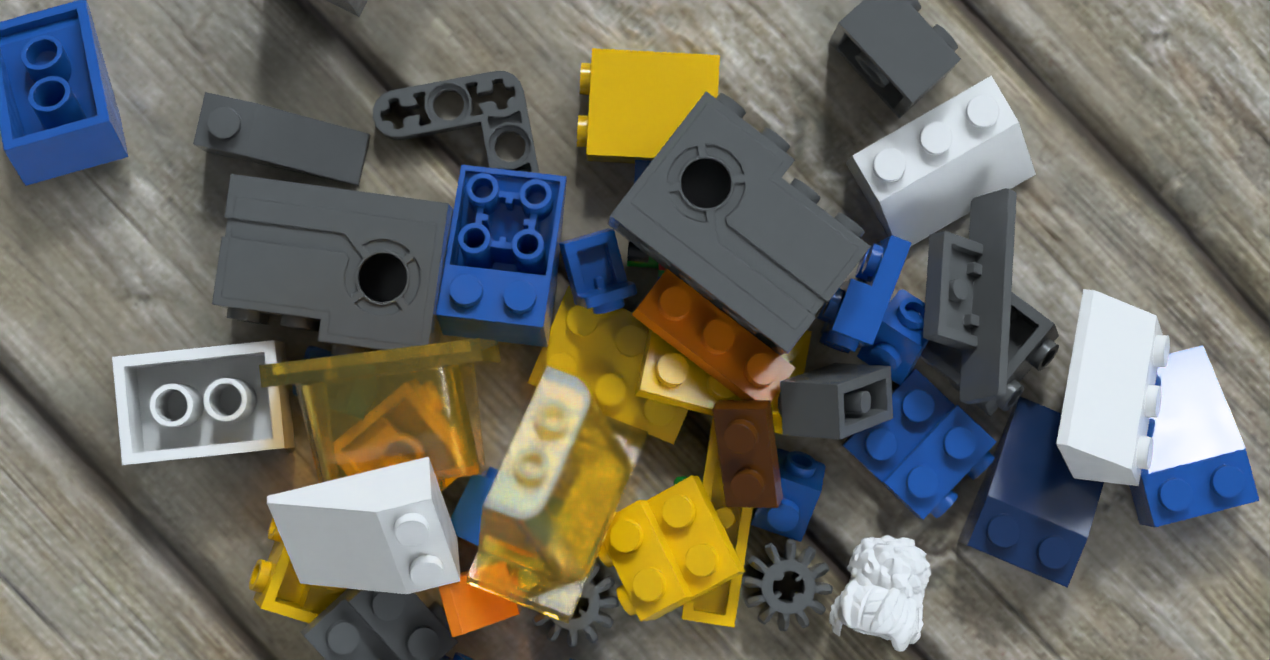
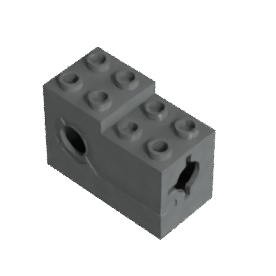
[608,91,871,355]
[212,174,454,367]

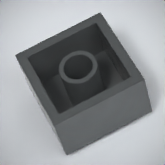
[829,0,961,119]

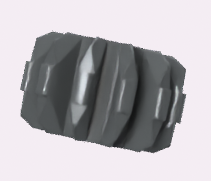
[741,539,833,631]
[528,555,619,647]

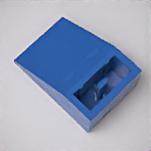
[436,165,567,347]

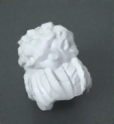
[829,535,931,652]

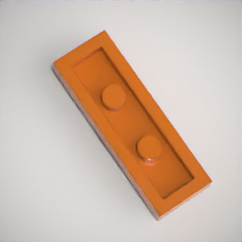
[632,269,795,401]

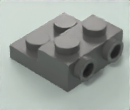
[919,292,1059,416]
[301,588,458,660]

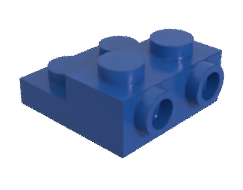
[817,235,912,354]
[842,369,996,520]

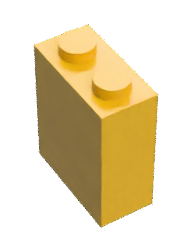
[577,48,720,164]

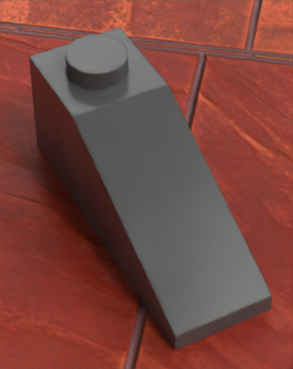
[193,92,370,186]

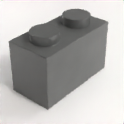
[778,363,893,440]

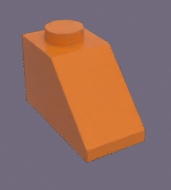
[438,560,528,637]

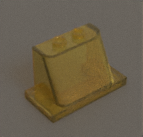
[259,338,501,490]
[467,366,648,624]

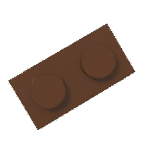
[712,400,783,508]

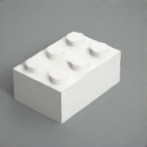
[112,340,295,465]

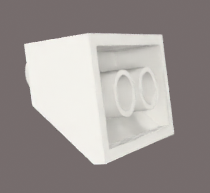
[846,75,1036,247]
[1056,289,1170,486]

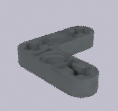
[373,71,539,173]

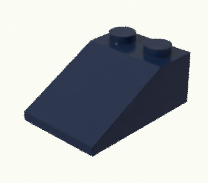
[957,397,1104,588]

